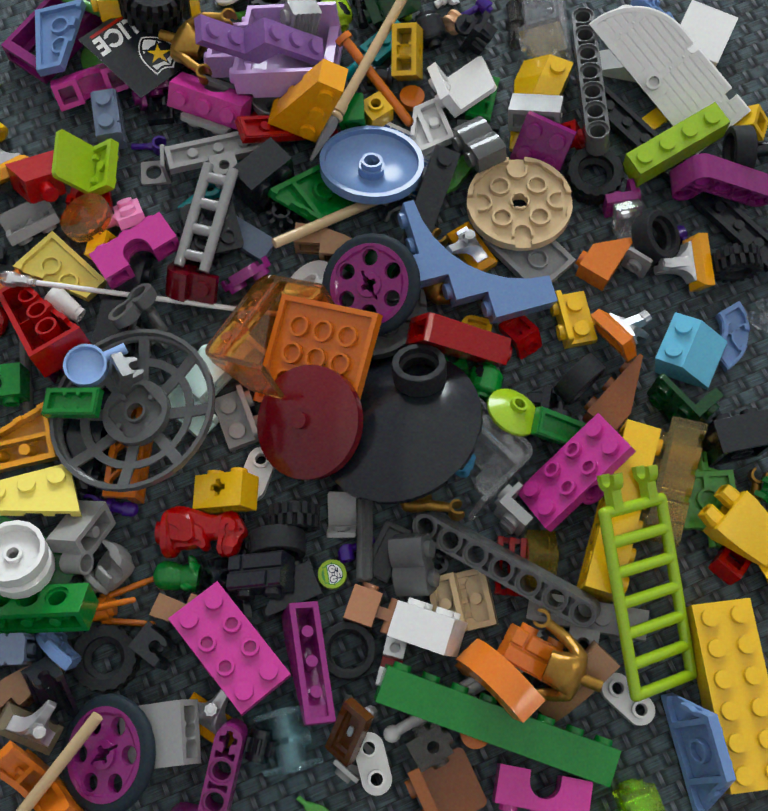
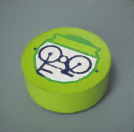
[318,560,347,590]

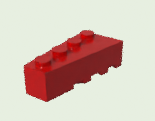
[0,284,91,378]

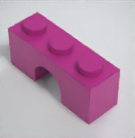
[50,63,130,112]
[167,72,253,130]
[89,212,179,290]
[492,763,593,811]

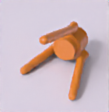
[92,576,156,627]

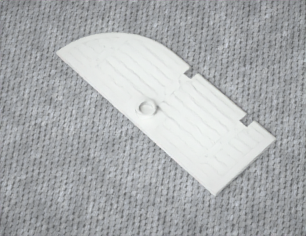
[589,6,751,154]

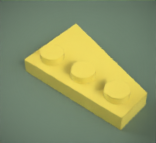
[13,231,107,302]
[0,464,82,517]

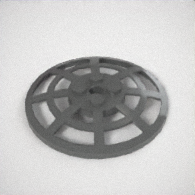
[49,329,215,492]

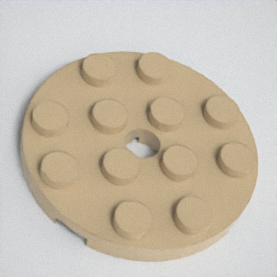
[467,157,573,251]

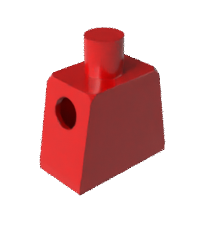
[5,150,66,204]

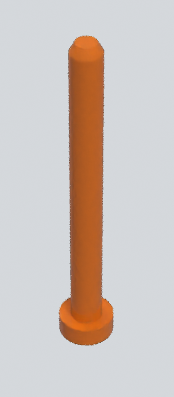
[335,30,414,127]

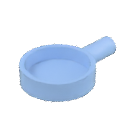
[63,343,128,387]

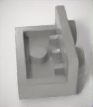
[0,200,60,246]
[493,482,533,537]

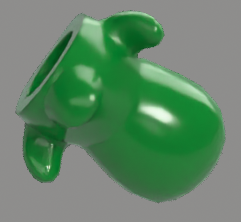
[153,555,202,593]

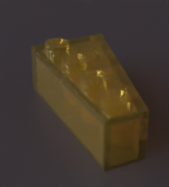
[642,416,708,547]

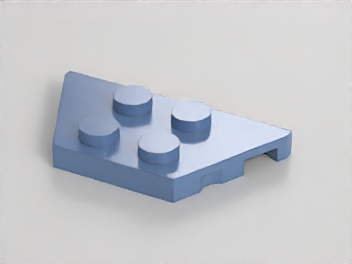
[660,693,736,811]

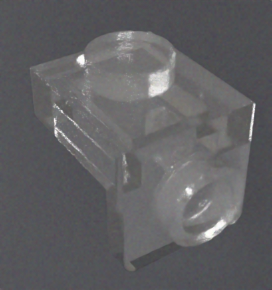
[611,199,643,239]

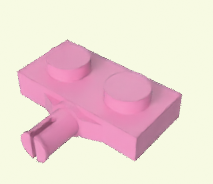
[98,197,145,231]

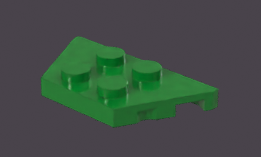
[267,165,356,222]

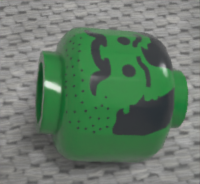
[468,362,504,405]

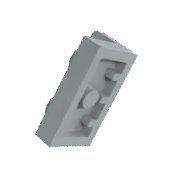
[215,384,259,452]

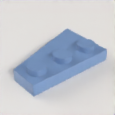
[35,0,86,77]

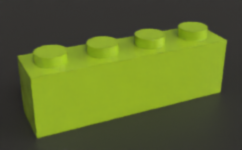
[623,102,730,187]

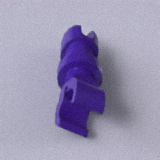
[83,494,139,517]

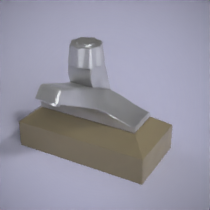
[0,700,64,756]

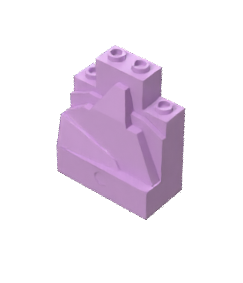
[204,1,343,98]

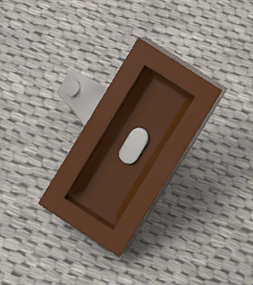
[324,694,378,767]

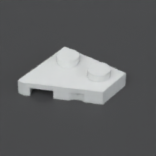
[410,98,454,156]

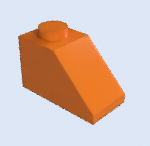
[575,237,633,291]

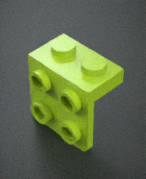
[52,129,119,198]

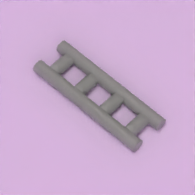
[173,162,239,274]

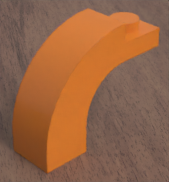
[454,639,546,723]
[0,740,85,811]

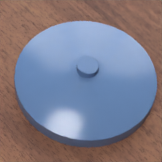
[319,125,424,205]

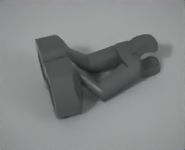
[108,283,170,349]

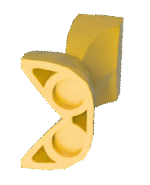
[698,484,768,582]

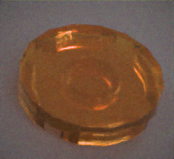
[60,193,112,242]

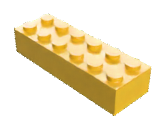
[576,419,663,603]
[686,598,768,795]

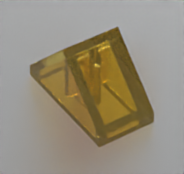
[525,530,559,587]

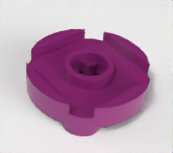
[220,256,271,295]

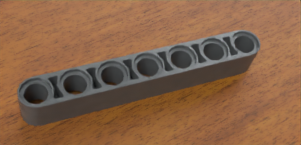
[571,7,610,156]
[412,511,601,628]

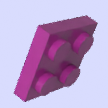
[509,111,577,172]

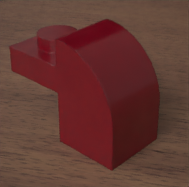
[165,261,219,305]

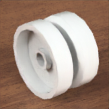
[0,520,55,599]

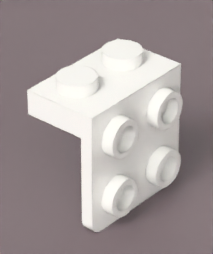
[427,56,497,118]

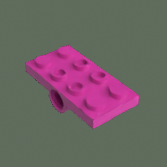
[518,413,636,532]
[168,581,291,716]

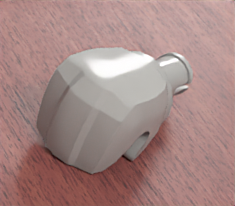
[82,539,135,595]

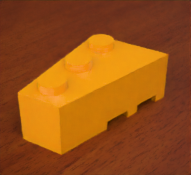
[268,58,348,143]
[0,401,60,473]

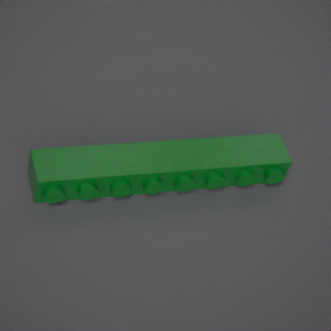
[374,661,621,788]

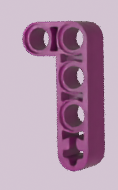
[669,153,768,207]
[170,718,248,811]

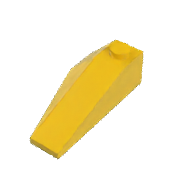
[509,54,574,152]

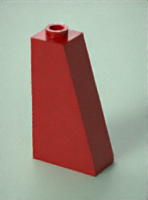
[405,312,512,367]

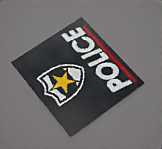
[78,11,208,98]

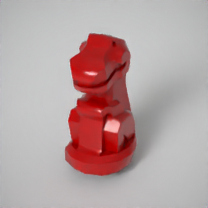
[155,506,248,558]

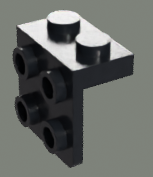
[179,198,244,255]

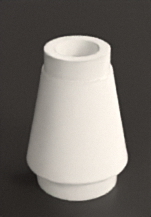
[44,288,86,323]

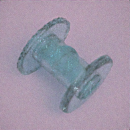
[253,706,324,777]

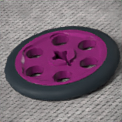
[322,233,421,337]
[61,693,156,811]

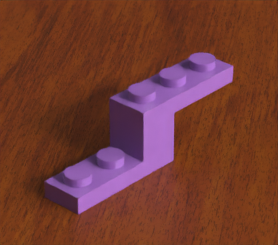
[194,14,324,65]

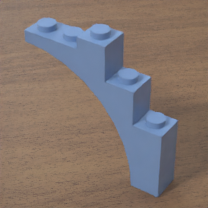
[398,200,558,325]

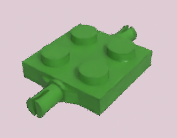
[674,451,736,549]

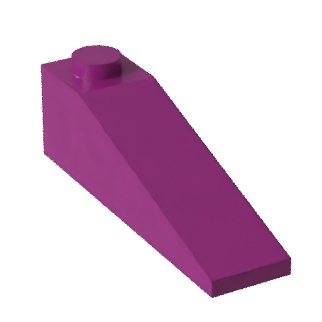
[281,601,336,726]

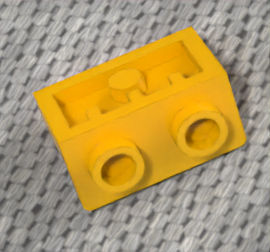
[550,290,598,349]

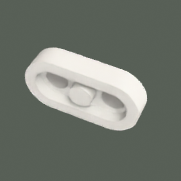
[244,447,275,501]
[600,673,655,726]
[356,732,392,796]

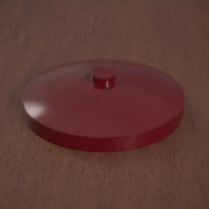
[257,365,363,480]

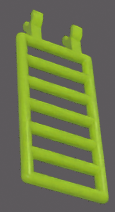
[597,464,697,702]

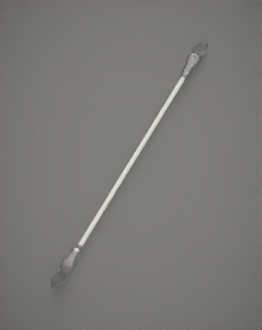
[0,270,277,317]

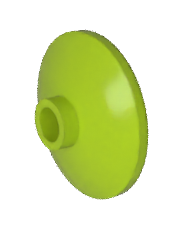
[487,389,536,436]

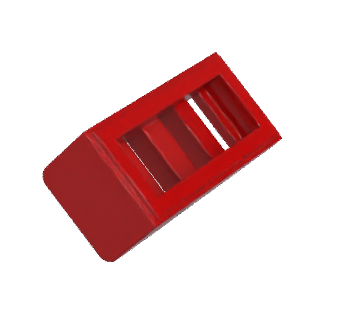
[708,546,752,585]

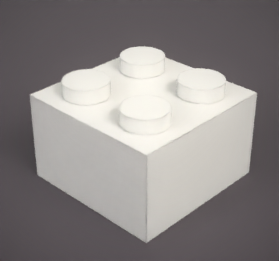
[387,597,468,657]

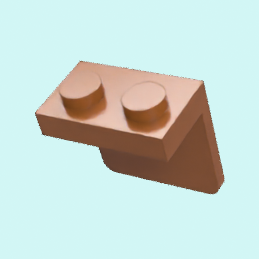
[404,747,487,811]

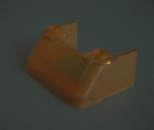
[205,275,335,399]

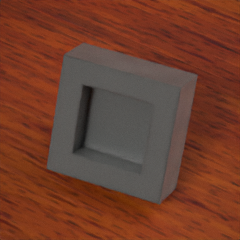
[108,352,144,394]

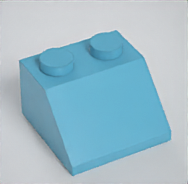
[655,312,727,390]

